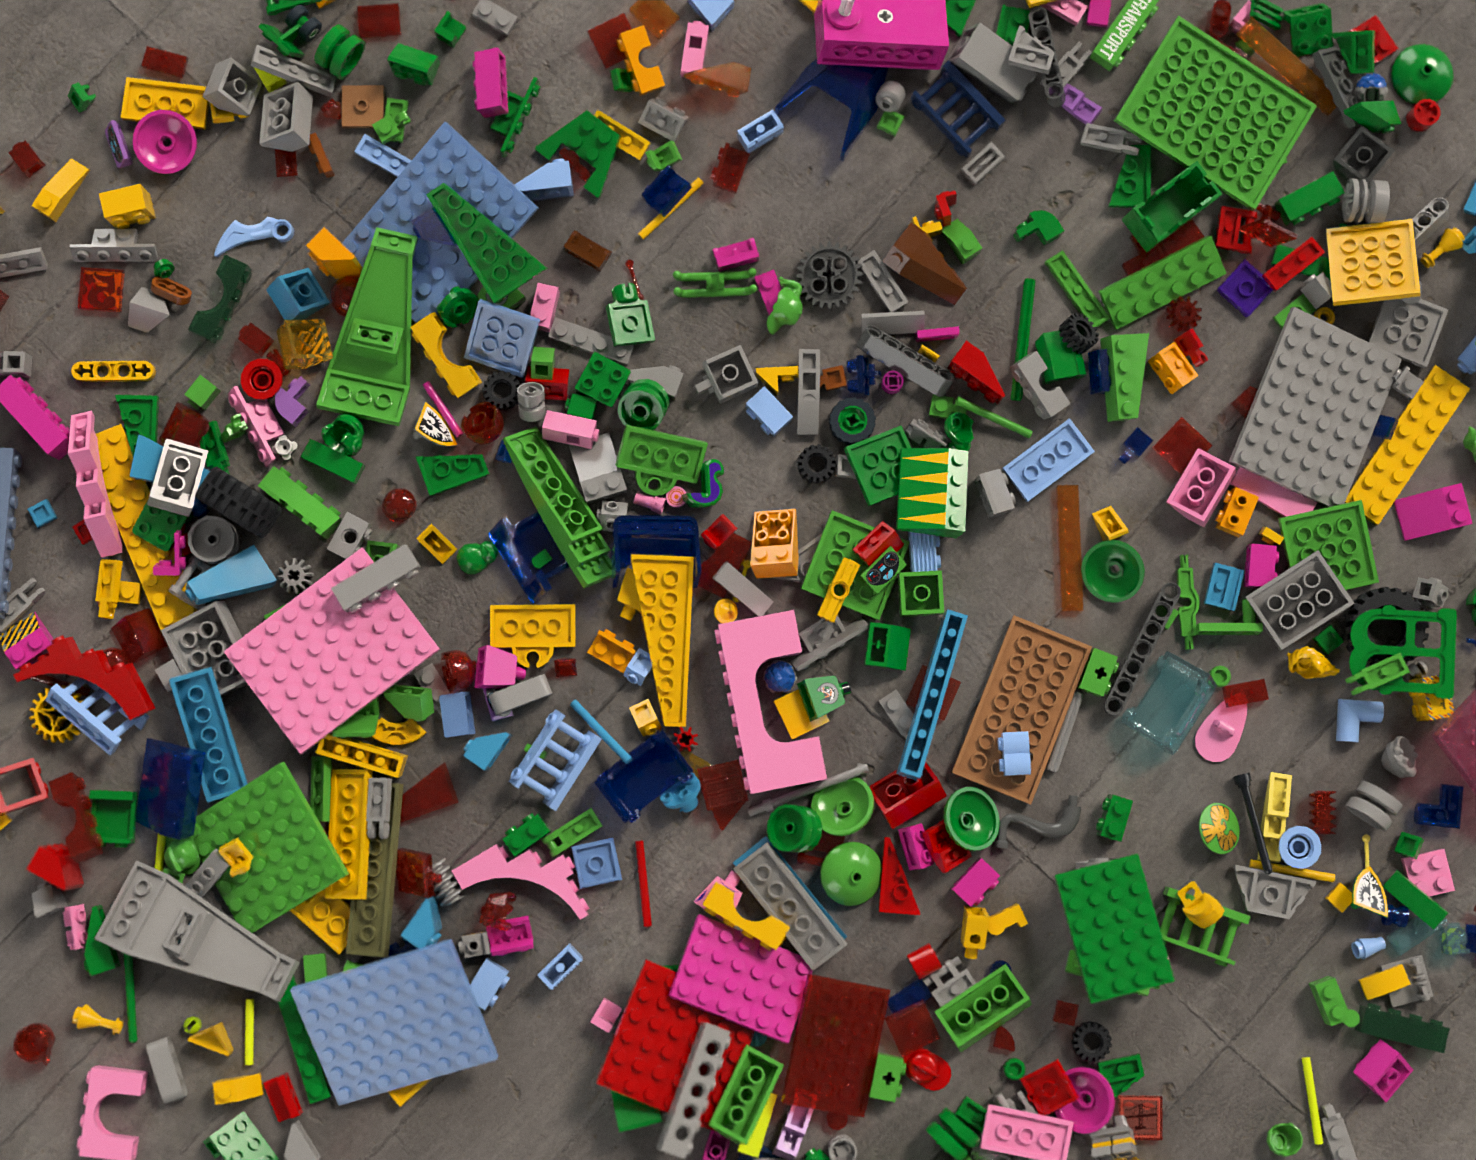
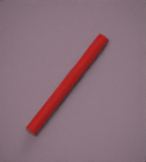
[635,840,652,927]

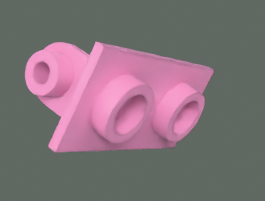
[62,904,88,950]

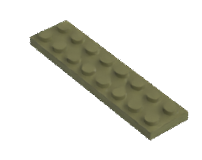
[346,783,404,957]

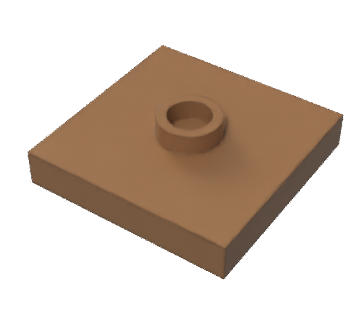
[342,85,385,128]

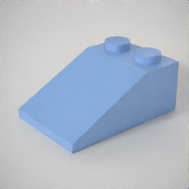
[515,159,574,201]

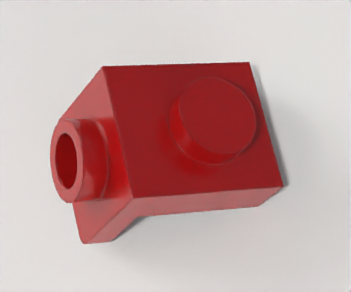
[934,191,957,227]
[701,514,738,549]

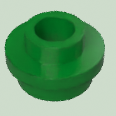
[153,259,175,278]

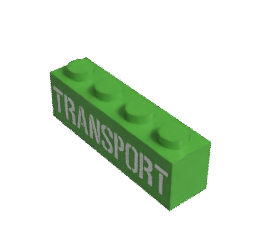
[1090,0,1159,71]

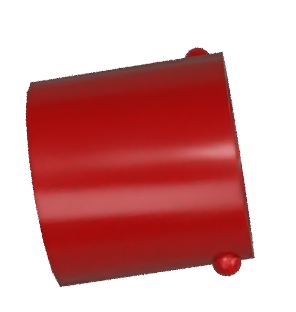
[1406,99,1440,132]
[906,943,942,980]

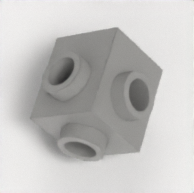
[597,501,628,533]
[1412,577,1449,609]

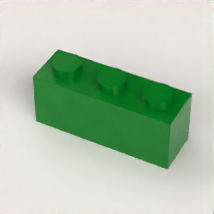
[1274,171,1345,226]

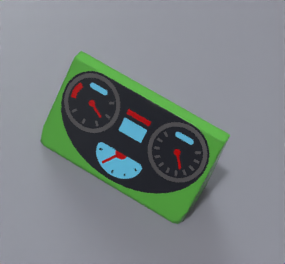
[861,546,906,594]

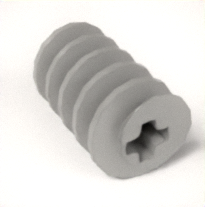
[423,858,466,907]

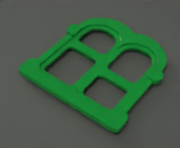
[1349,605,1457,699]

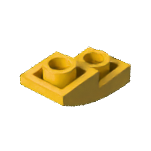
[1358,964,1410,1000]

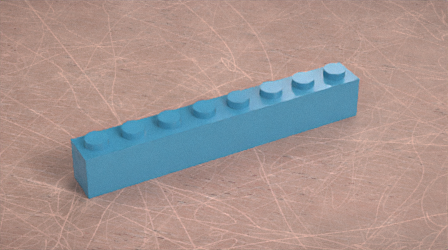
[896,609,968,781]

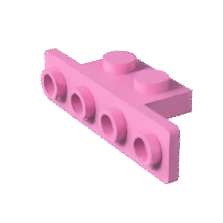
[228,386,284,467]

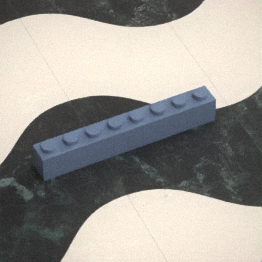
[0,448,22,619]

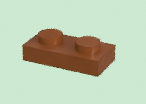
[308,132,335,179]

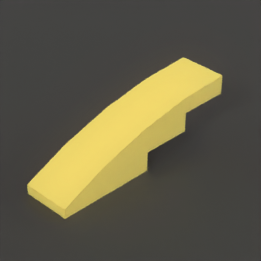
[1257,772,1292,863]

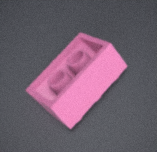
[1166,448,1236,527]

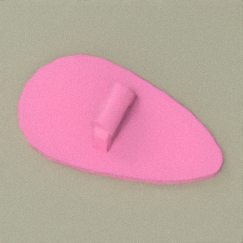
[1194,693,1247,762]

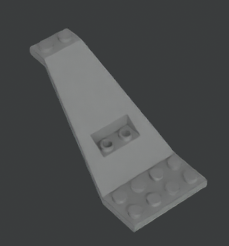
[95,860,300,1002]

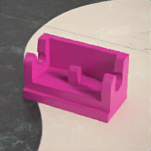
[713,238,759,272]

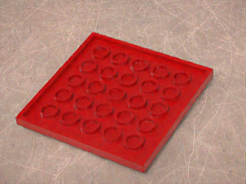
[595,959,755,1132]

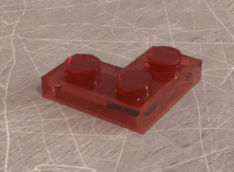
[1121,235,1166,276]

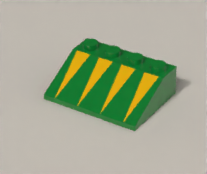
[896,448,969,539]

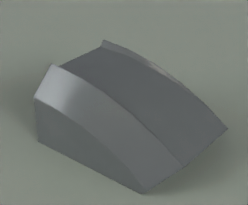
[1333,125,1395,184]

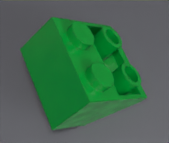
[387,43,440,86]
[864,622,911,671]

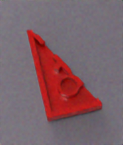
[878,837,920,915]

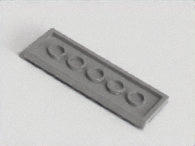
[733,842,847,971]

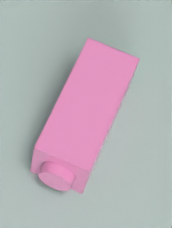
[681,21,709,80]
[542,410,600,449]

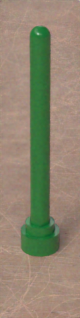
[121,952,137,1044]

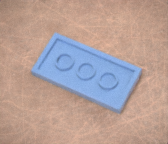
[1002,418,1095,502]

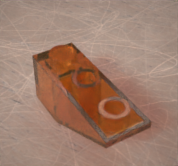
[684,62,752,97]

